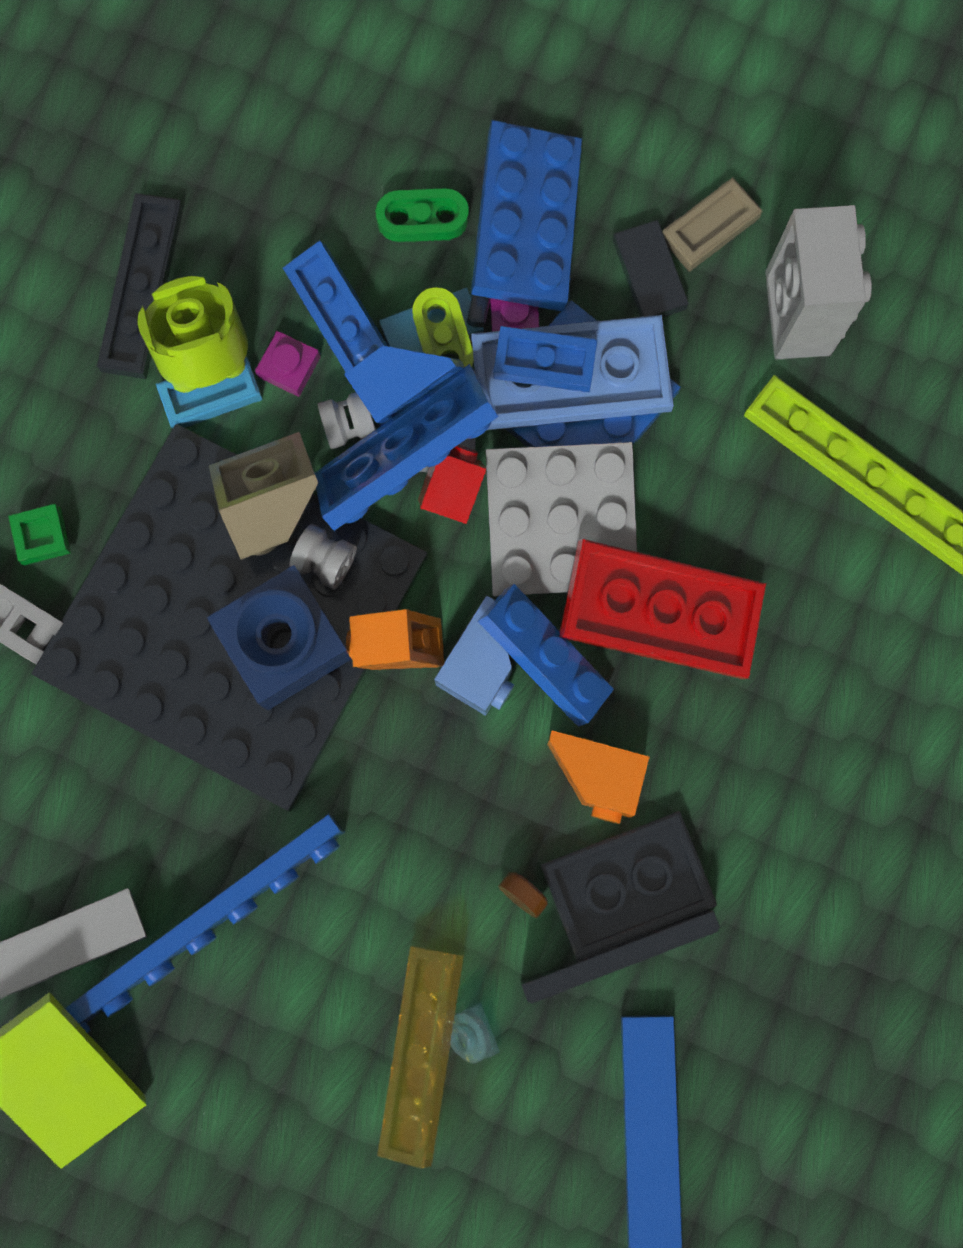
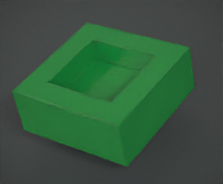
[8,504,71,565]

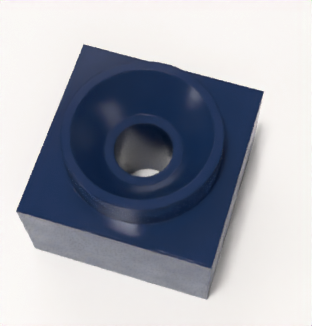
[207,565,351,711]

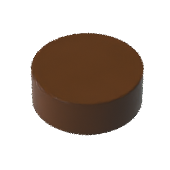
[498,871,548,918]

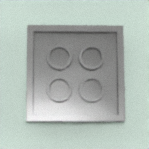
[486,442,637,596]

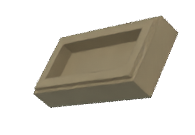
[662,178,763,272]

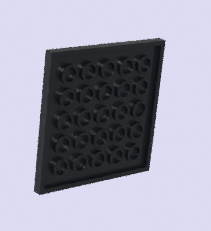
[31,424,428,811]

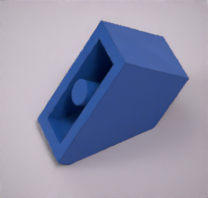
[344,344,465,423]

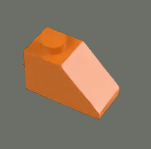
[346,609,444,670]
[547,730,649,824]

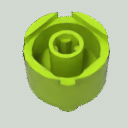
[138,276,248,393]

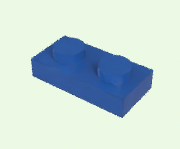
[493,326,598,393]

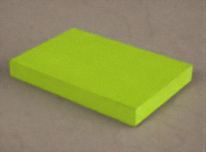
[0,992,146,1169]

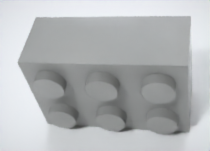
[765,205,871,359]

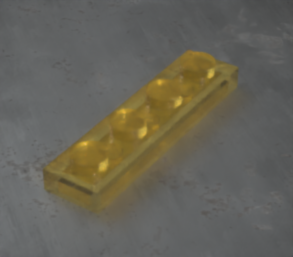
[377,947,464,1168]

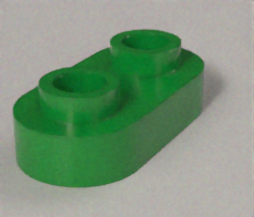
[375,188,469,242]

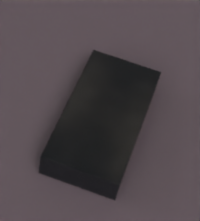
[612,220,689,317]

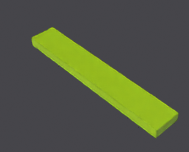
[744,375,963,575]

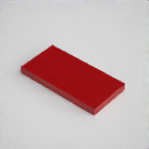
[559,539,766,679]

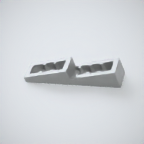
[0,889,148,999]

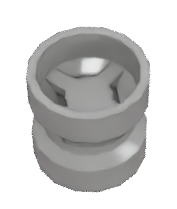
[317,392,375,449]
[289,524,357,590]

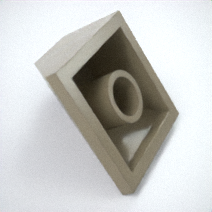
[209,432,318,559]

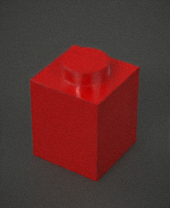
[418,445,487,524]

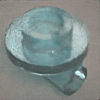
[449,1003,500,1063]

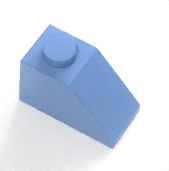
[434,596,514,716]

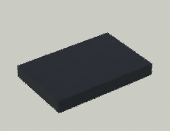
[540,811,718,961]

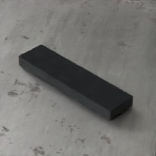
[97,193,184,379]
[520,910,720,1004]

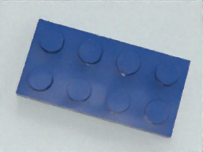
[471,120,582,312]
[315,364,499,531]

